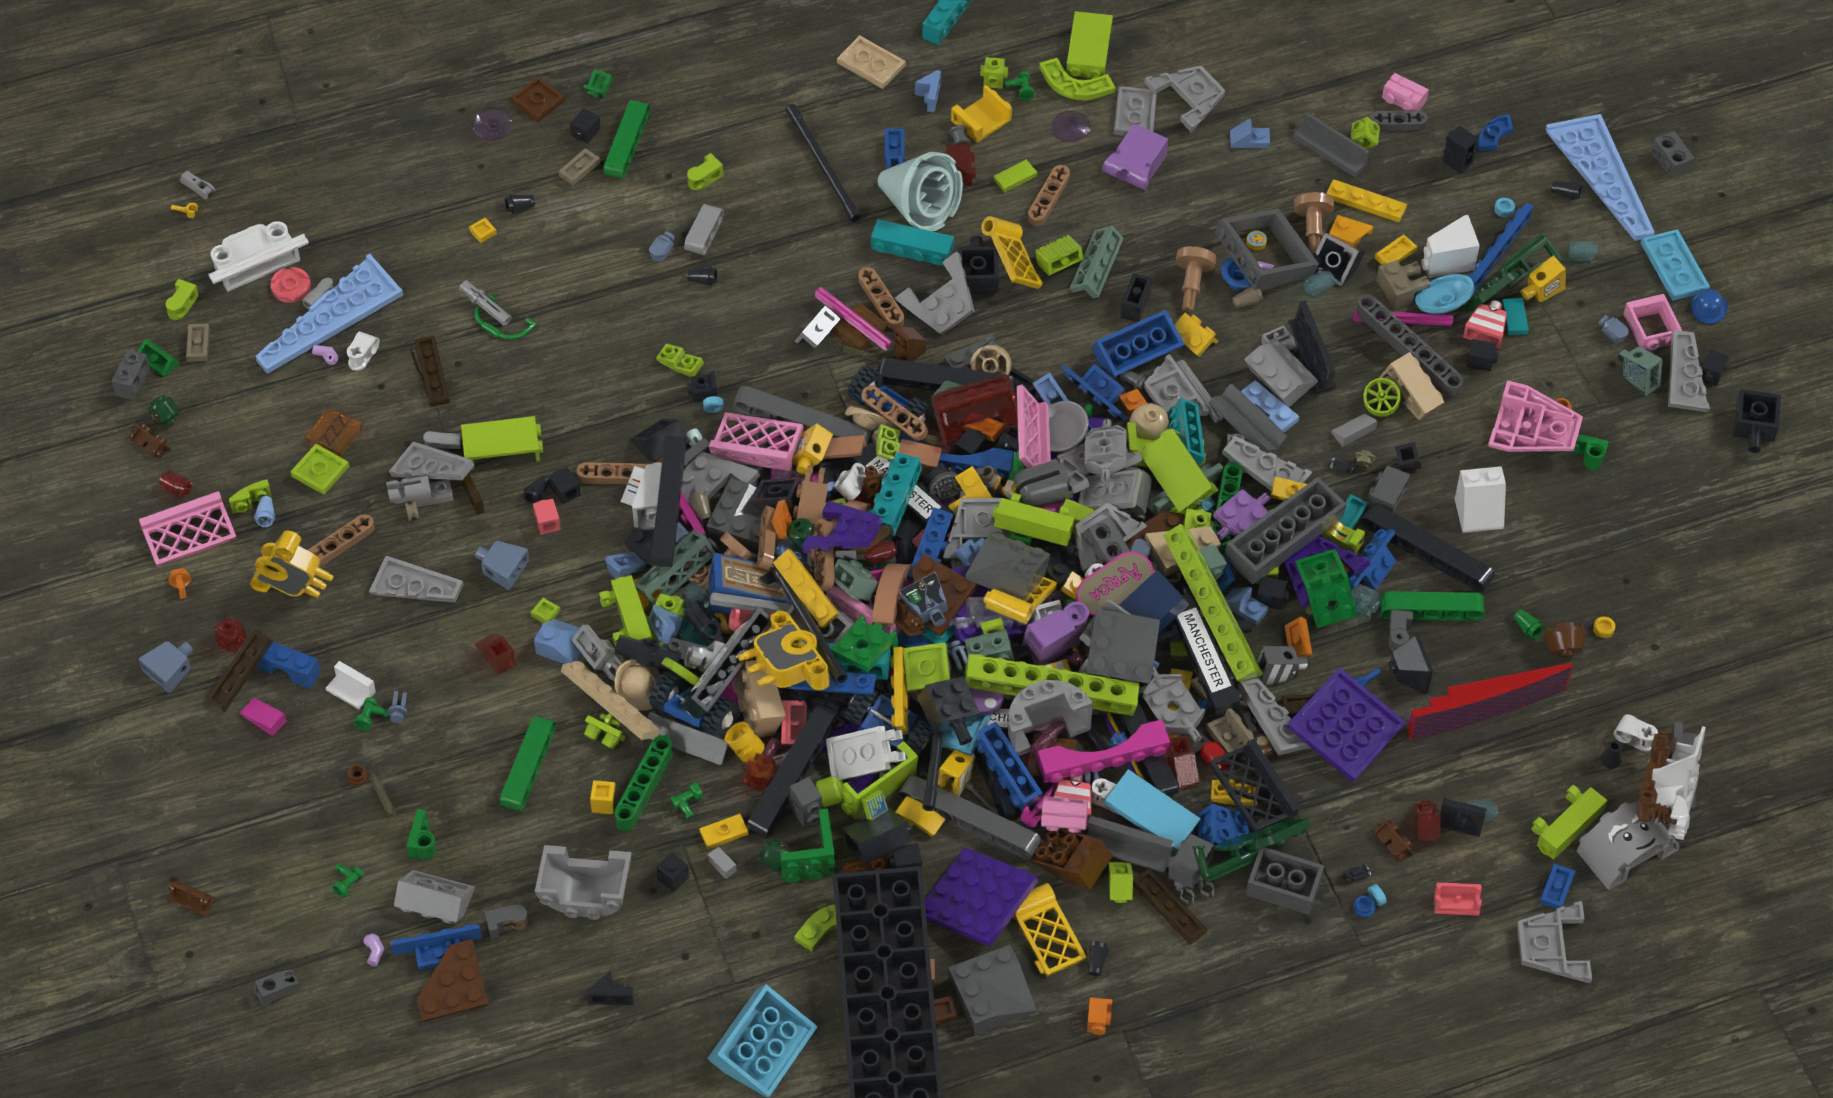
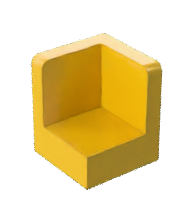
[590,780,616,814]

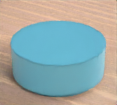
[1494,198,1515,217]
[703,396,724,413]
[1368,884,1387,907]

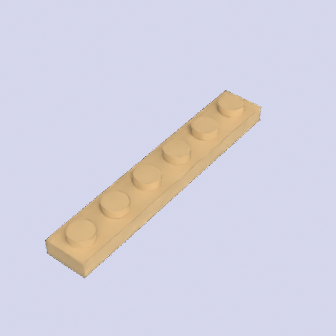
[561,661,660,740]

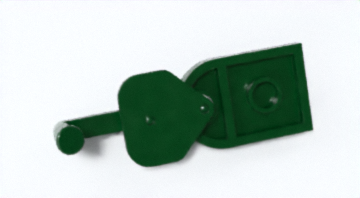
[1461,234,1564,313]
[1192,819,1311,882]

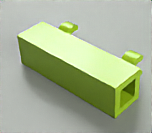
[992,493,1074,546]
[599,575,652,647]
[1531,785,1608,859]

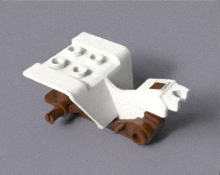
[1636,726,1706,840]

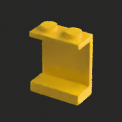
[951,85,1012,143]

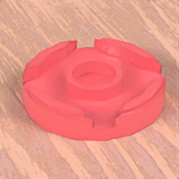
[270,267,311,303]

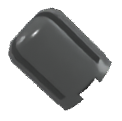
[1015,458,1073,508]

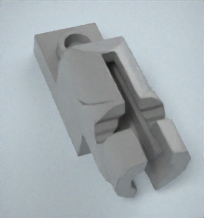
[386,475,453,507]
[572,624,625,681]
[684,641,753,672]

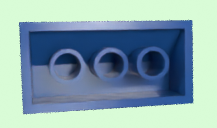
[1091,310,1185,377]

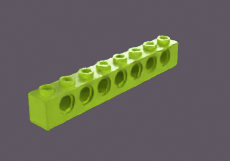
[1163,524,1263,682]
[964,654,1139,716]

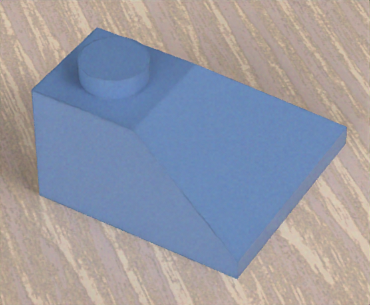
[534,619,582,664]

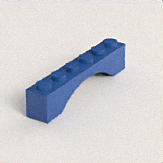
[898,433,1014,482]

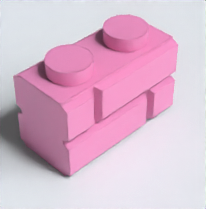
[1382,73,1429,111]
[1041,796,1088,833]

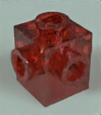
[214,616,247,654]
[743,752,776,792]

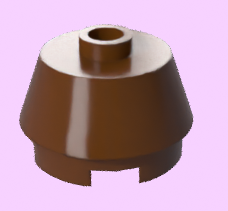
[1543,622,1586,657]

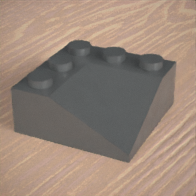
[707,478,763,555]
[965,532,1050,601]
[1085,609,1160,684]
[948,945,1037,1036]

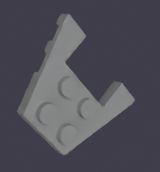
[1144,66,1225,132]
[895,251,975,335]
[1057,442,1142,494]
[681,451,760,531]
[943,498,1011,561]
[1517,901,1592,983]

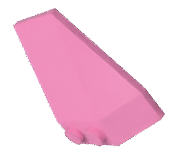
[1488,380,1583,452]

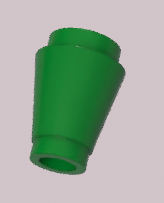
[1514,610,1544,639]

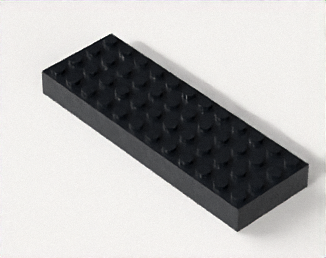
[833,866,943,1098]

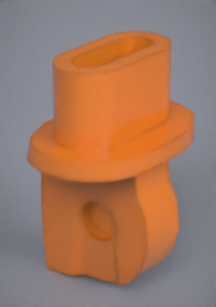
[168,568,191,599]

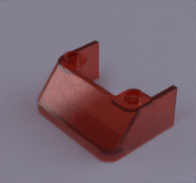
[932,375,1018,455]

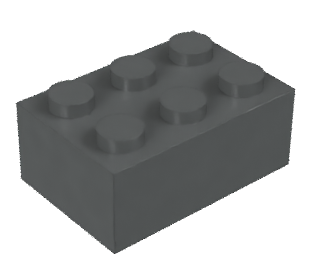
[1246,847,1324,915]

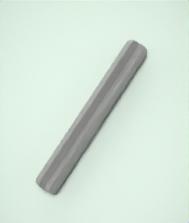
[1176,360,1224,423]
[710,592,792,614]

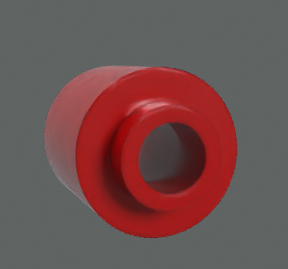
[1200,741,1230,771]

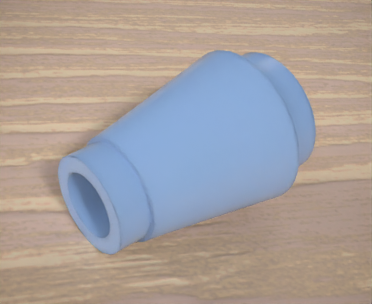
[254,496,275,527]

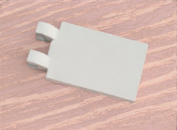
[826,726,906,781]

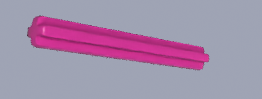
[815,287,892,350]
[1353,310,1453,326]

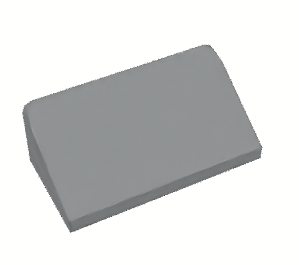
[1331,414,1377,447]

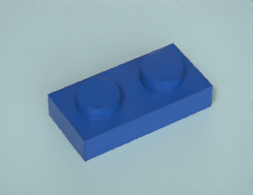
[1540,863,1575,909]

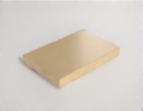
[837,35,906,89]

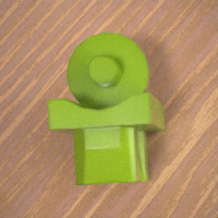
[584,713,626,750]

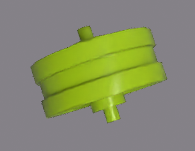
[1363,378,1400,417]

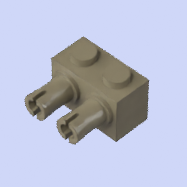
[1377,260,1430,310]

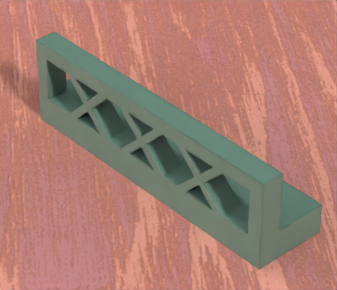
[1069,225,1124,299]
[1146,463,1223,517]
[635,530,716,607]

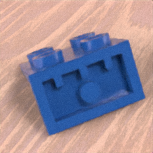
[1196,804,1249,853]

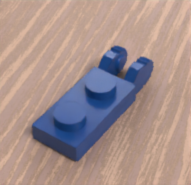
[885,129,905,169]

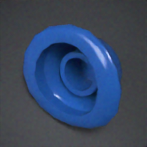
[1221,258,1256,291]
[1691,289,1728,324]

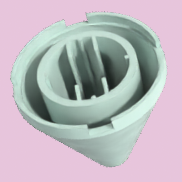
[878,152,963,231]

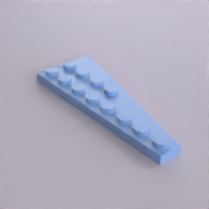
[1545,114,1654,241]
[256,254,403,374]

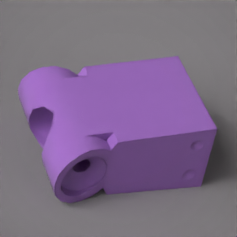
[1102,124,1168,191]
[1022,602,1089,666]

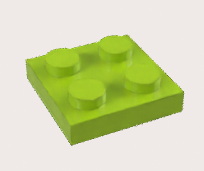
[290,444,350,495]
[903,642,950,692]

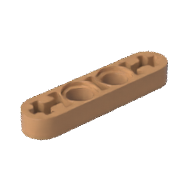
[1028,165,1070,226]
[858,267,904,330]
[862,386,928,440]
[577,462,649,485]
[757,506,776,570]
[307,514,375,568]
[813,519,835,592]

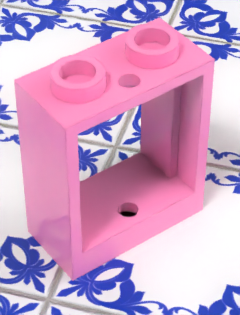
[1623,294,1682,351]

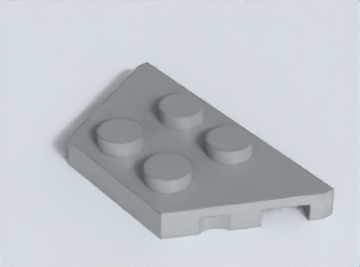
[1144,354,1209,416]
[1073,503,1147,571]

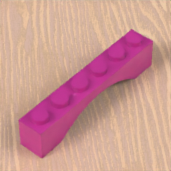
[1036,720,1170,783]

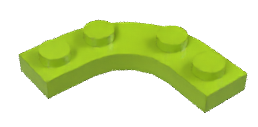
[1039,58,1115,101]
[794,904,837,952]

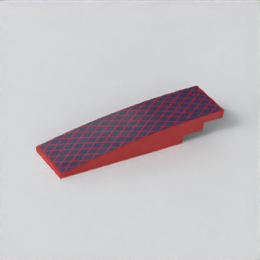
[1407,663,1573,740]

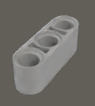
[684,204,724,255]

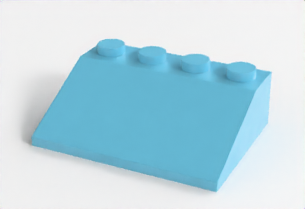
[707,984,817,1098]

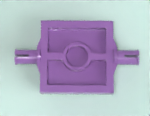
[1213,489,1270,540]

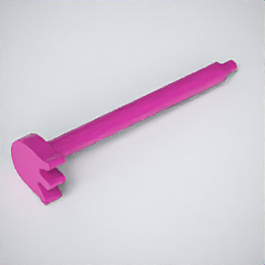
[1021,777,1067,828]

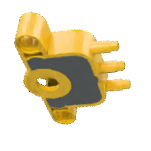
[250,531,333,598]
[738,611,830,690]

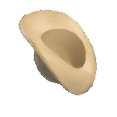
[845,405,894,432]
[614,659,661,710]

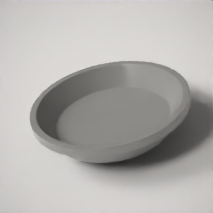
[1049,401,1089,452]

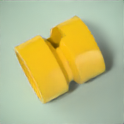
[725,722,764,763]

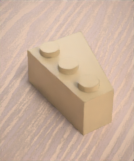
[1379,352,1444,420]
[1144,526,1221,577]

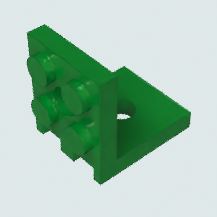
[1295,549,1357,628]
[832,615,899,672]
[780,809,835,883]

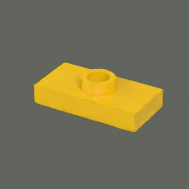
[1374,234,1417,265]
[1271,477,1307,501]
[699,814,749,850]

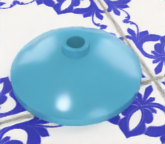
[1415,274,1475,314]

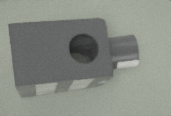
[1257,646,1307,686]

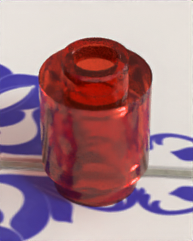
[159,471,192,497]
[864,539,897,565]

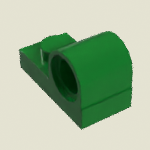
[1570,434,1609,470]
[406,809,437,859]

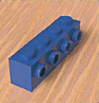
[975,722,1042,811]

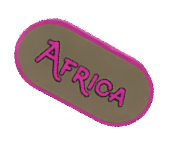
[1076,552,1154,616]

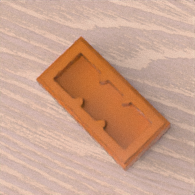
[960,412,1006,442]
[772,500,792,539]

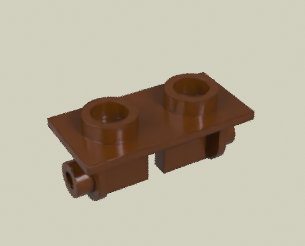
[129,422,171,458]
[862,465,884,503]
[894,599,926,636]
[1373,817,1414,861]
[841,853,889,873]
[166,881,216,916]

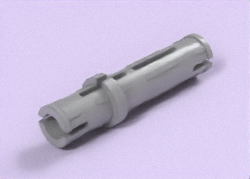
[459,280,512,326]

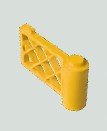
[981,216,1043,289]
[984,577,1057,624]
[1013,883,1087,977]

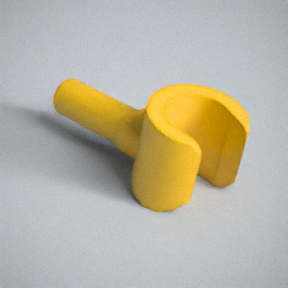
[171,203,198,218]

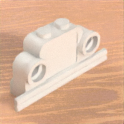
[208,221,309,292]

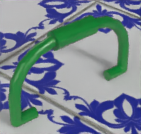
[474,294,536,340]

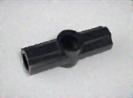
[683,600,728,646]
[615,634,682,670]

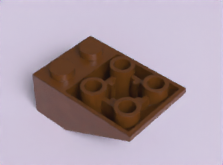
[1030,828,1113,890]

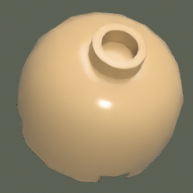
[970,345,1012,375]
[1129,403,1170,440]

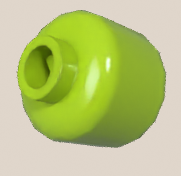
[815,776,843,807]

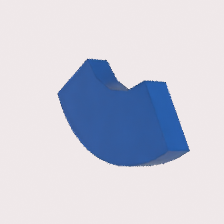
[1477,114,1513,151]

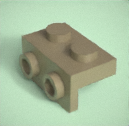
[1206,708,1254,760]

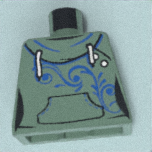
[1618,347,1662,396]

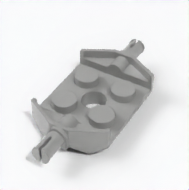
[1084,419,1128,483]
[1143,666,1205,742]

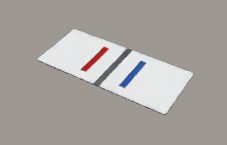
[621,466,645,506]

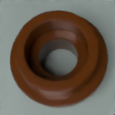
[346,764,368,786]

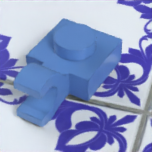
[955,537,985,566]

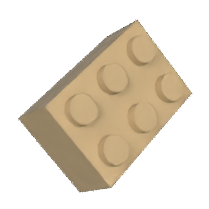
[733,660,786,737]

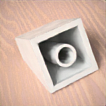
[1421,215,1480,278]
[632,462,662,531]
[1455,466,1506,533]

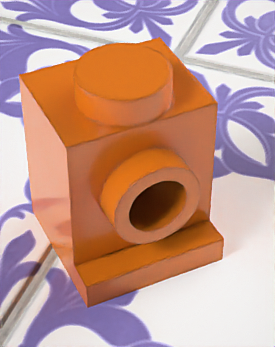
[1087,998,1112,1035]

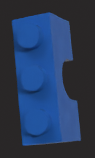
[256,642,321,689]

